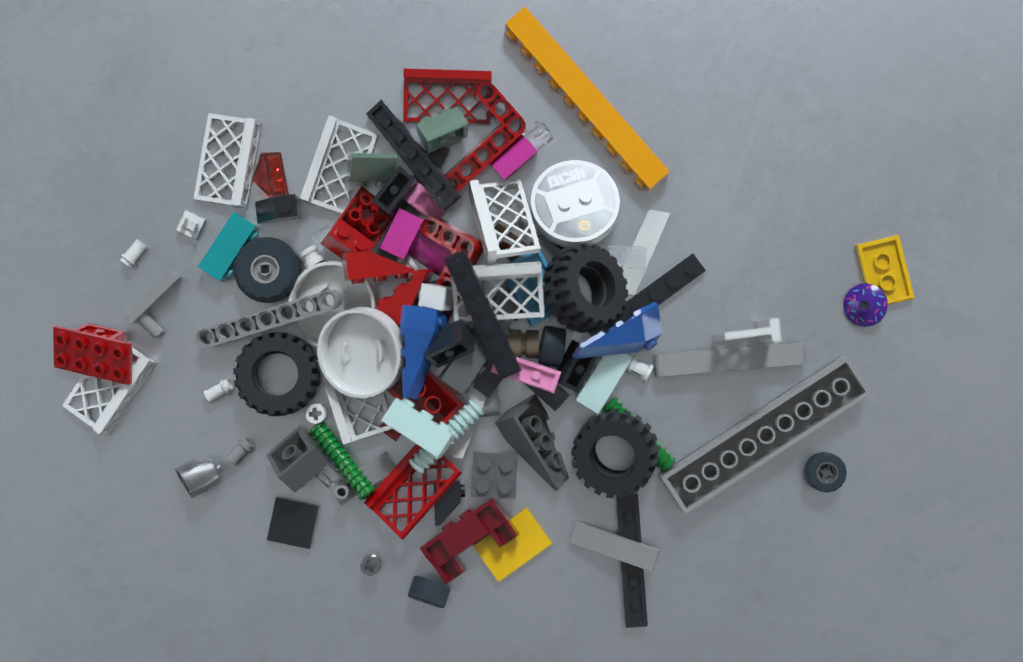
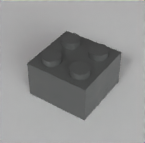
[266,426,329,493]
[471,451,518,499]

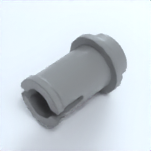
[226,438,255,466]

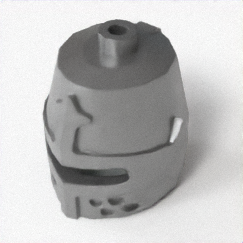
[175,457,222,498]

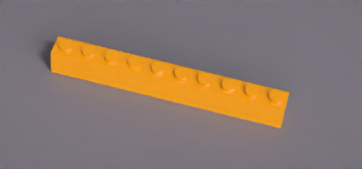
[505,7,670,191]

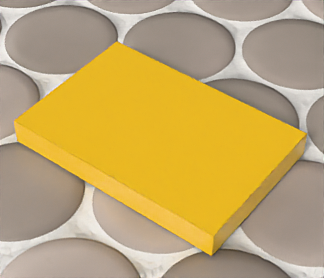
[855,235,914,305]
[473,507,552,582]

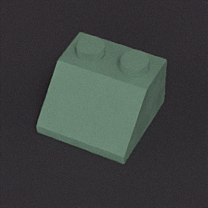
[416,107,468,154]
[348,153,397,187]

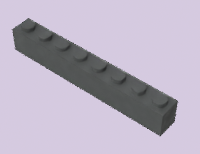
[437,234,561,395]

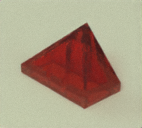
[252,152,289,197]

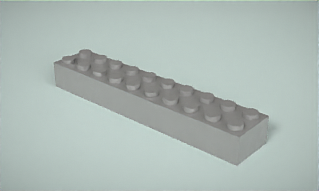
[659,356,872,515]

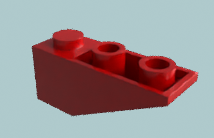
[342,251,415,284]

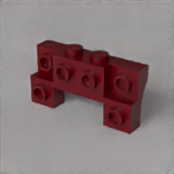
[420,498,520,584]

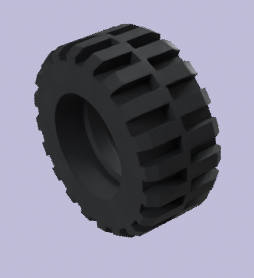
[543,244,628,333]
[233,332,321,417]
[571,409,659,498]

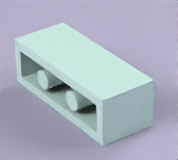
[574,354,633,414]
[381,398,455,458]

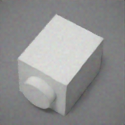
[418,283,453,310]

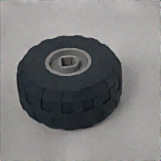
[233,237,301,303]

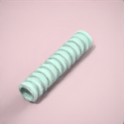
[409,399,484,474]

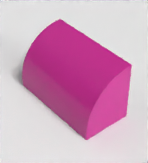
[489,134,538,181]
[380,208,423,260]
[407,230,452,276]

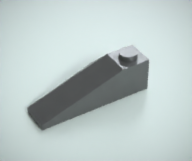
[495,394,569,491]

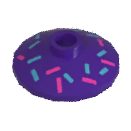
[843,283,888,327]

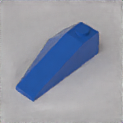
[572,302,662,359]
[400,305,447,400]

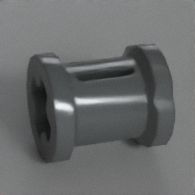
[360,554,382,576]

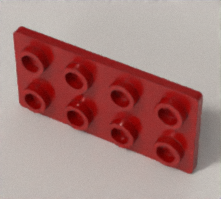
[53,323,132,385]

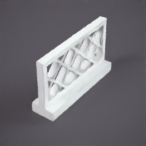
[193,113,262,208]
[299,115,378,214]
[469,179,541,264]
[451,262,544,322]
[713,318,782,344]
[62,347,157,436]
[316,360,393,444]

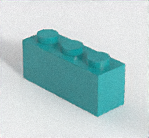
[198,211,259,282]

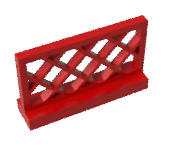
[403,68,492,124]
[364,444,462,540]

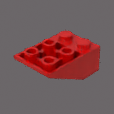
[320,186,393,259]
[375,269,434,329]

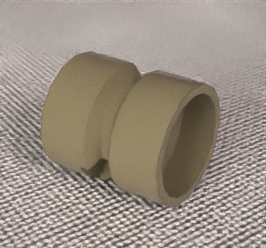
[508,330,539,358]

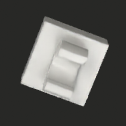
[176,210,207,240]

